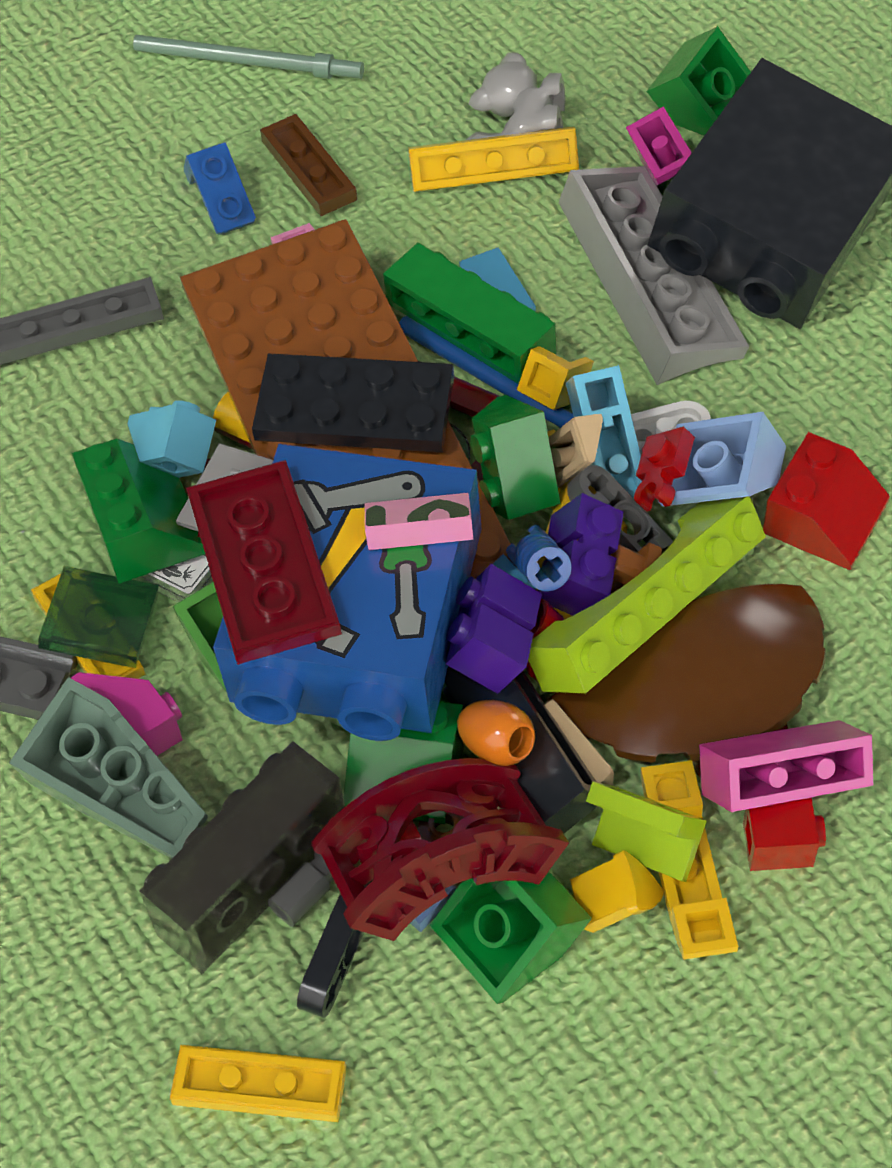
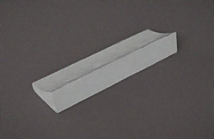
[559,166,749,385]

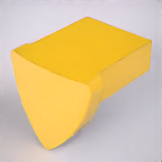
[570,850,664,933]

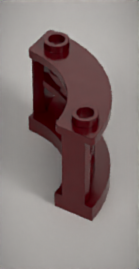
[311,758,569,941]

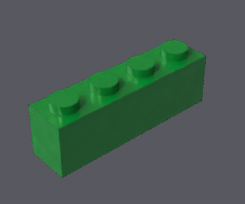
[383,242,557,384]

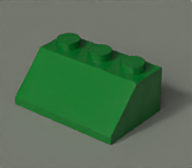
[72,438,205,584]

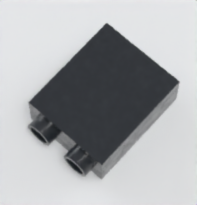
[647,58,892,330]

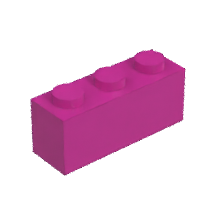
[699,720,873,812]

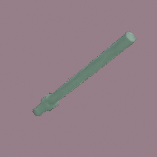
[133,35,364,79]

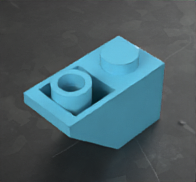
[128,401,216,478]

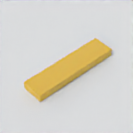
[408,127,579,192]

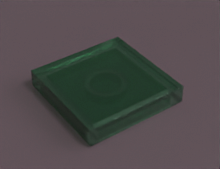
[38,566,159,668]

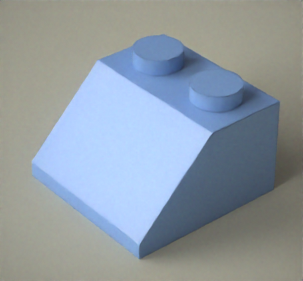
[658,412,786,507]

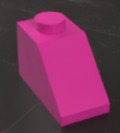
[626,106,692,186]
[71,672,183,756]

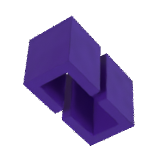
[538,493,624,616]
[446,564,542,694]

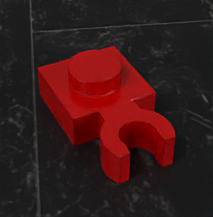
[634,426,695,512]

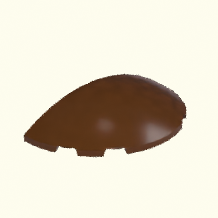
[545,584,826,763]

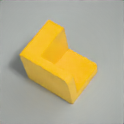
[517,346,594,410]

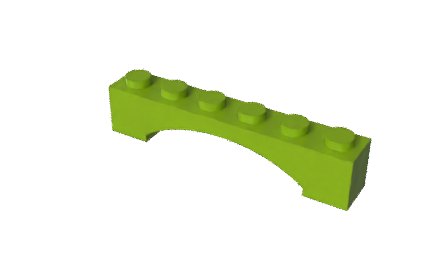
[528,496,766,693]

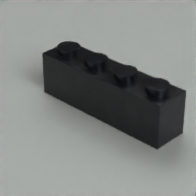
[443,666,598,834]

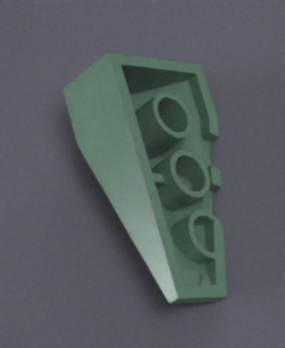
[9,677,208,862]

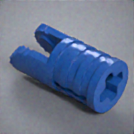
[506,525,571,591]

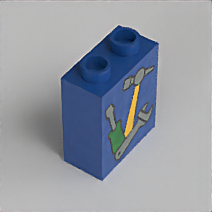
[213,444,482,741]

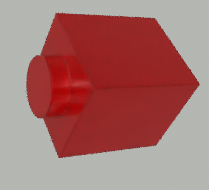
[743,797,826,871]

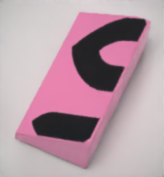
[365,493,473,550]

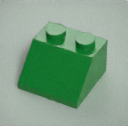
[646,26,751,136]
[470,395,561,520]
[342,702,465,824]
[429,871,592,1004]

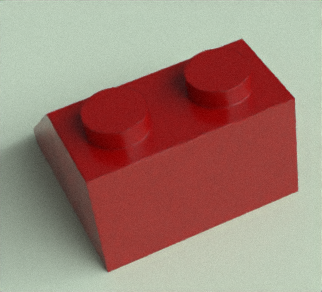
[763,432,890,570]

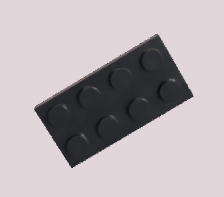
[252,353,454,453]

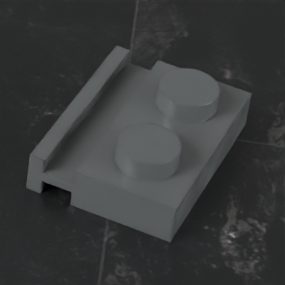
[0,636,78,720]

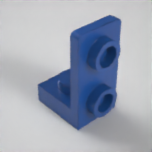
[183,142,256,235]

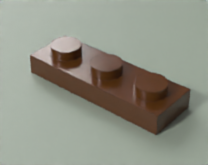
[260,114,357,217]

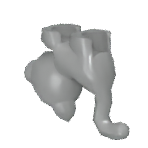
[465,52,566,140]

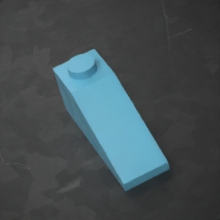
[566,365,642,506]

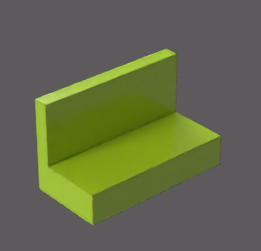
[586,781,707,882]

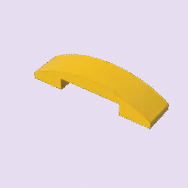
[640,760,739,960]

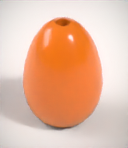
[457,700,535,766]

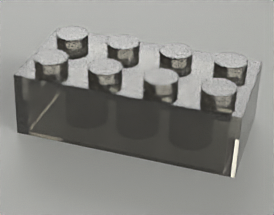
[139,741,345,974]

